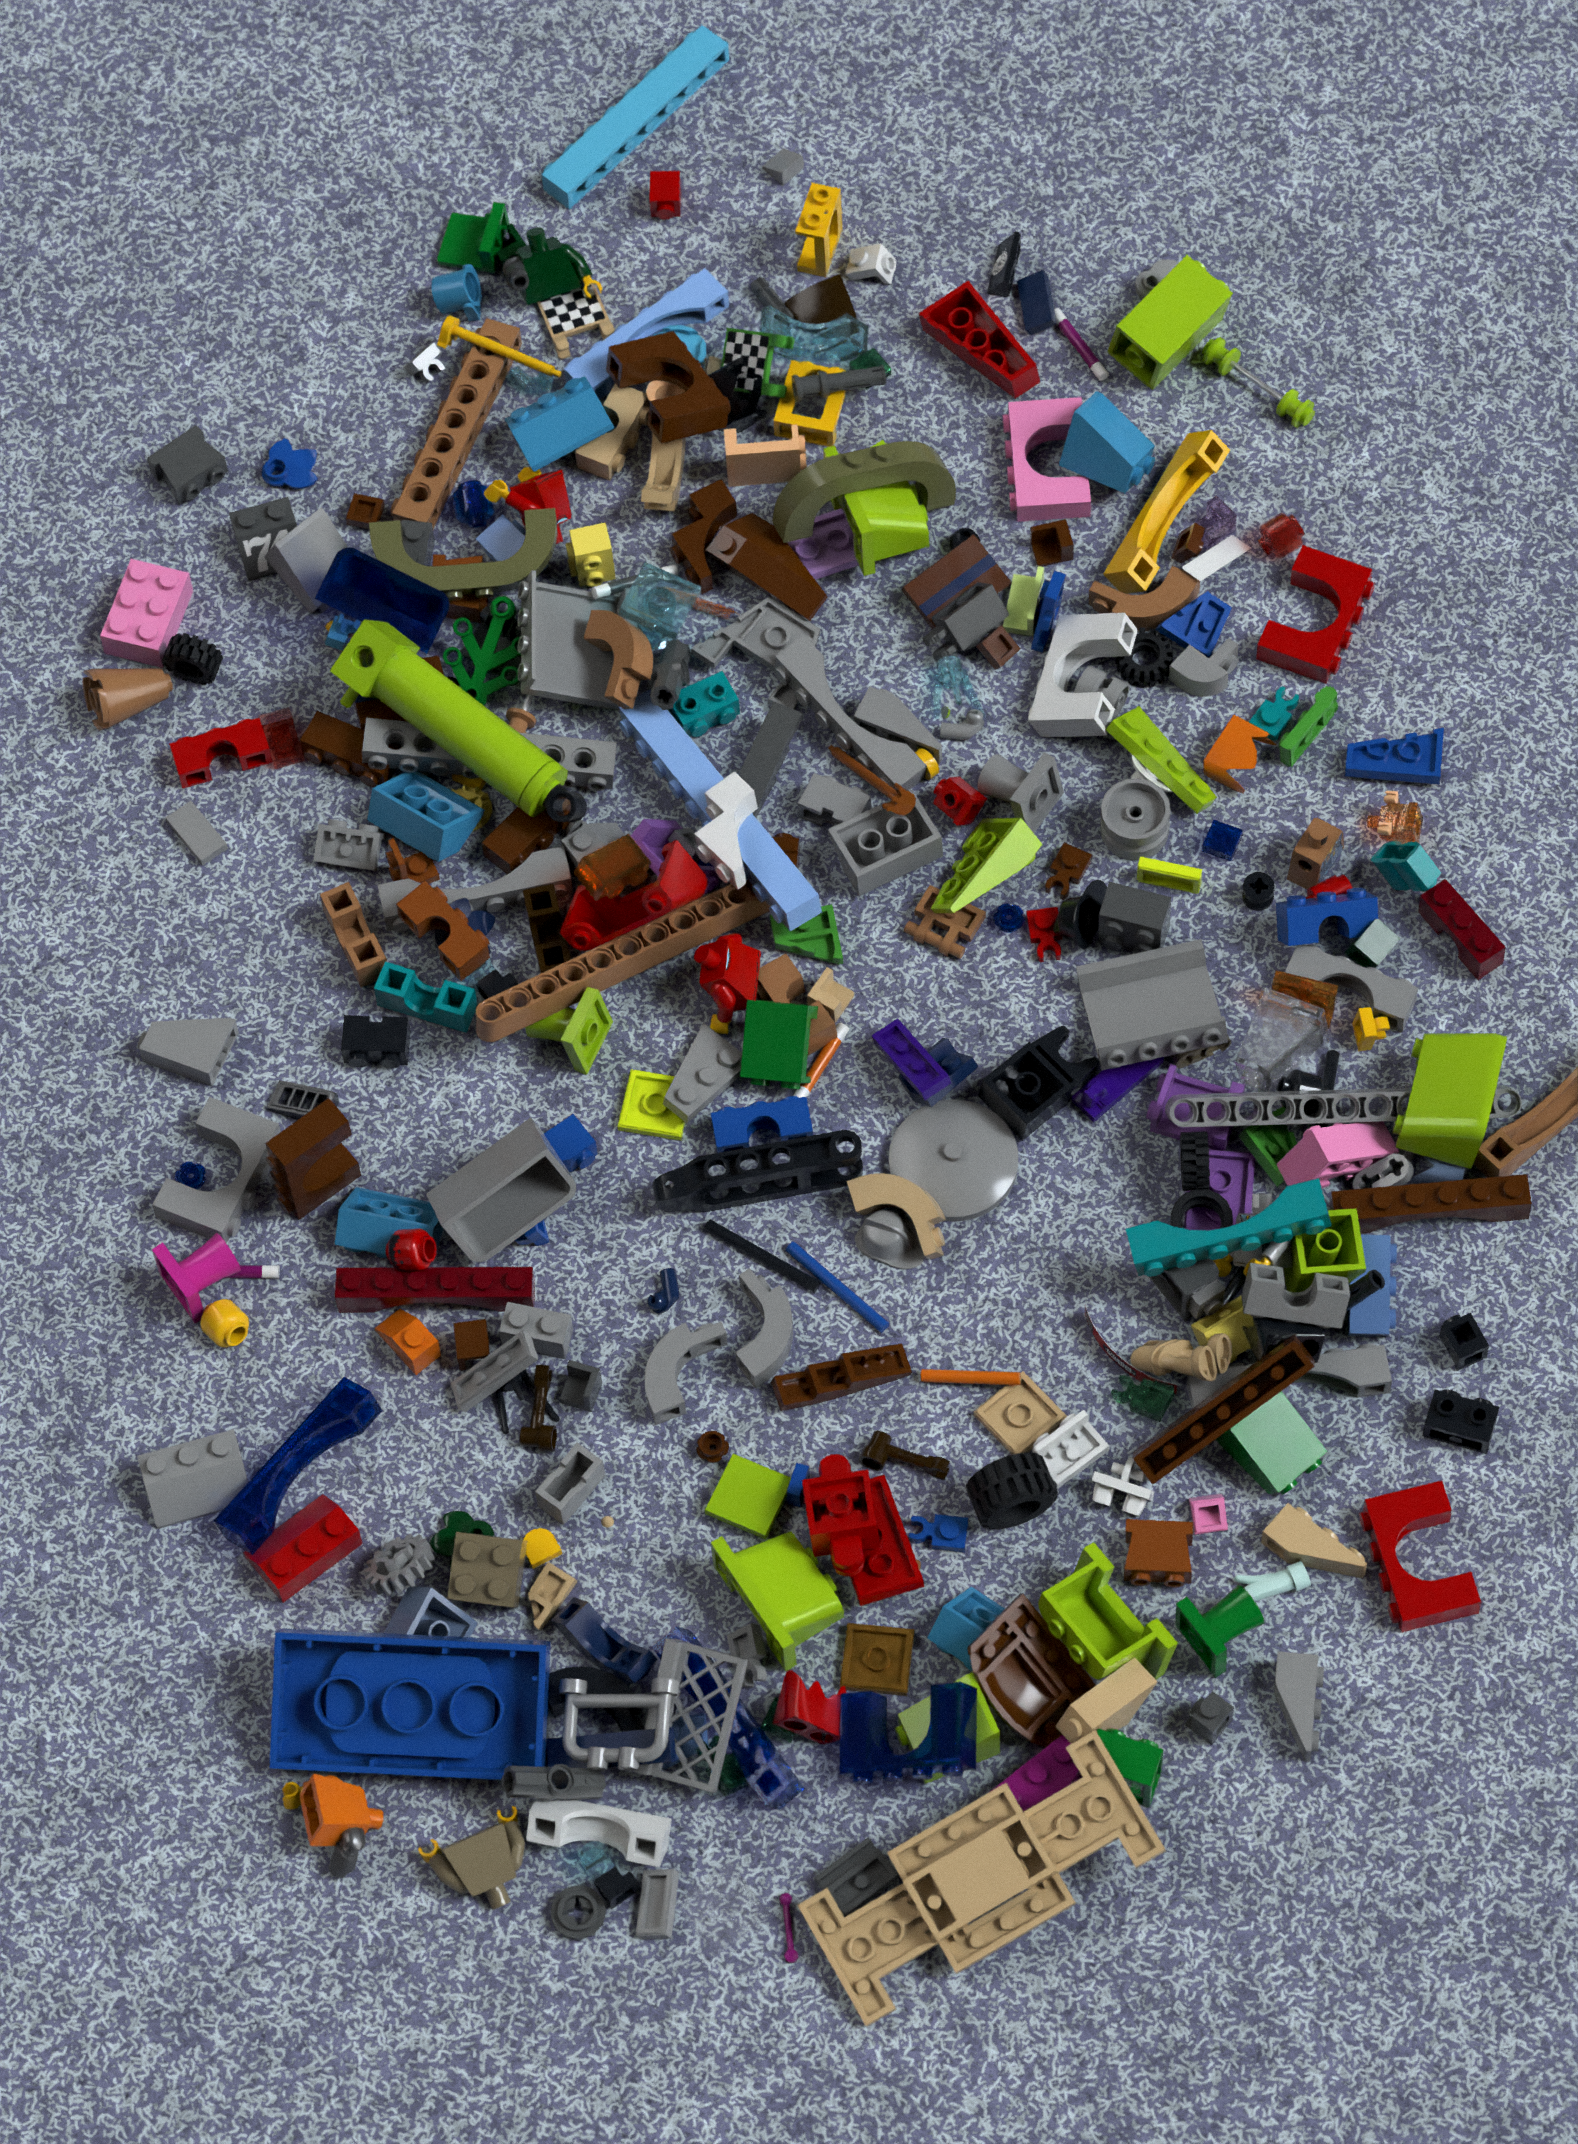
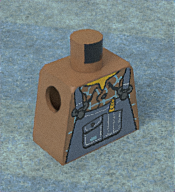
[1287,818,1344,889]

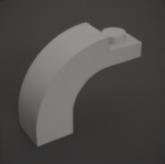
[735,1268,793,1389]
[644,1322,728,1425]

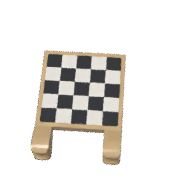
[536,282,615,359]

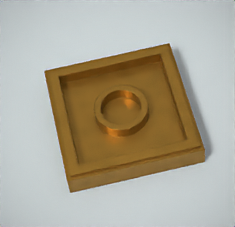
[840,1623,914,1696]

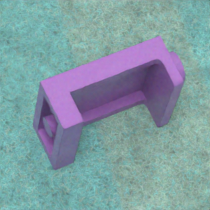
[625,819,719,894]
[1146,1064,1245,1151]

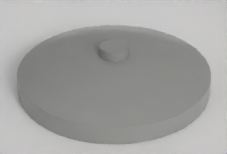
[888,1099,1018,1222]

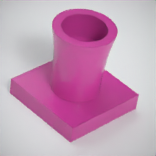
[152,1233,241,1323]

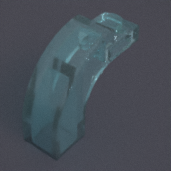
[760,305,869,363]

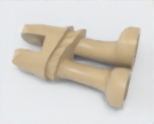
[1131,1333,1232,1381]

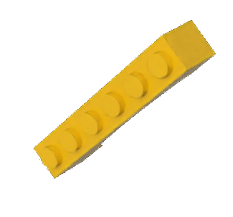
[1103,430,1230,594]

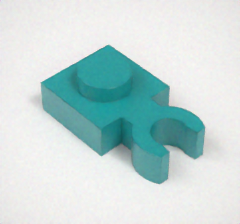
[1249,686,1299,742]

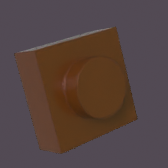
[346,493,385,530]
[1171,523,1205,563]
[976,625,1020,670]

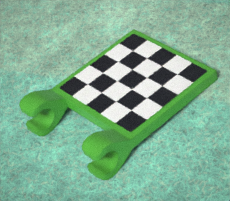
[721,328,794,398]

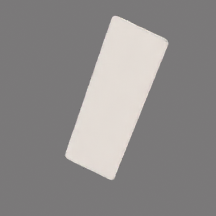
[1182,535,1251,581]

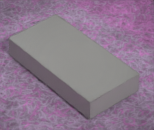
[165,801,228,866]
[635,1869,679,1940]

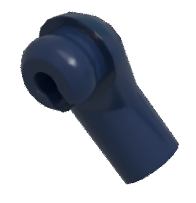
[647,1268,680,1313]

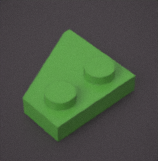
[770,904,843,964]
[1238,1107,1297,1187]

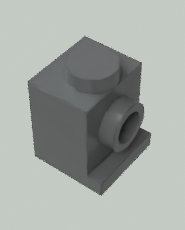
[1185,1691,1234,1745]

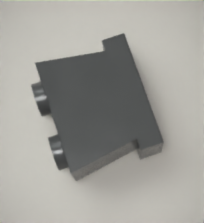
[147,425,228,505]

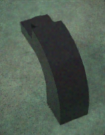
[548,1667,644,1732]

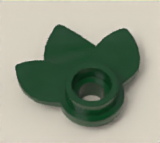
[429,1511,495,1572]

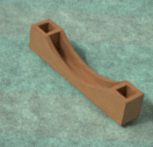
[1474,1066,1578,1178]

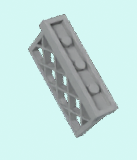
[634,1639,748,1793]

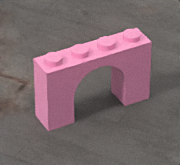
[1003,397,1091,522]

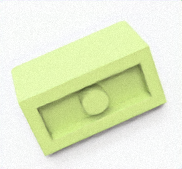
[1003,566,1044,636]

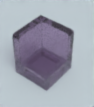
[1196,495,1237,550]

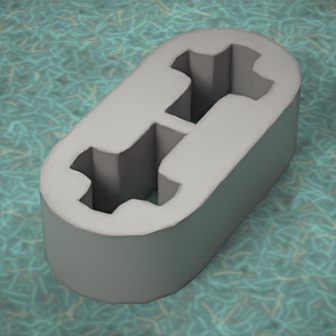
[1353,1153,1414,1189]

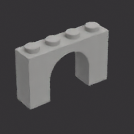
[152,1097,281,1243]

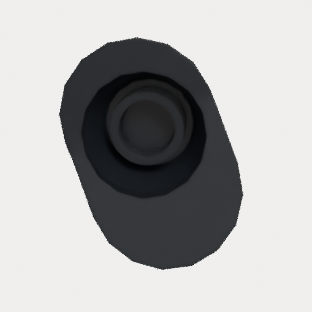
[1053,879,1107,949]

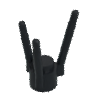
[495,1369,559,1434]

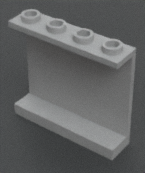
[1076,939,1228,1070]

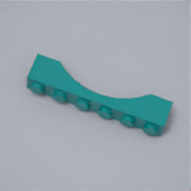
[1126,1178,1332,1277]

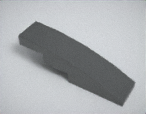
[739,702,803,818]

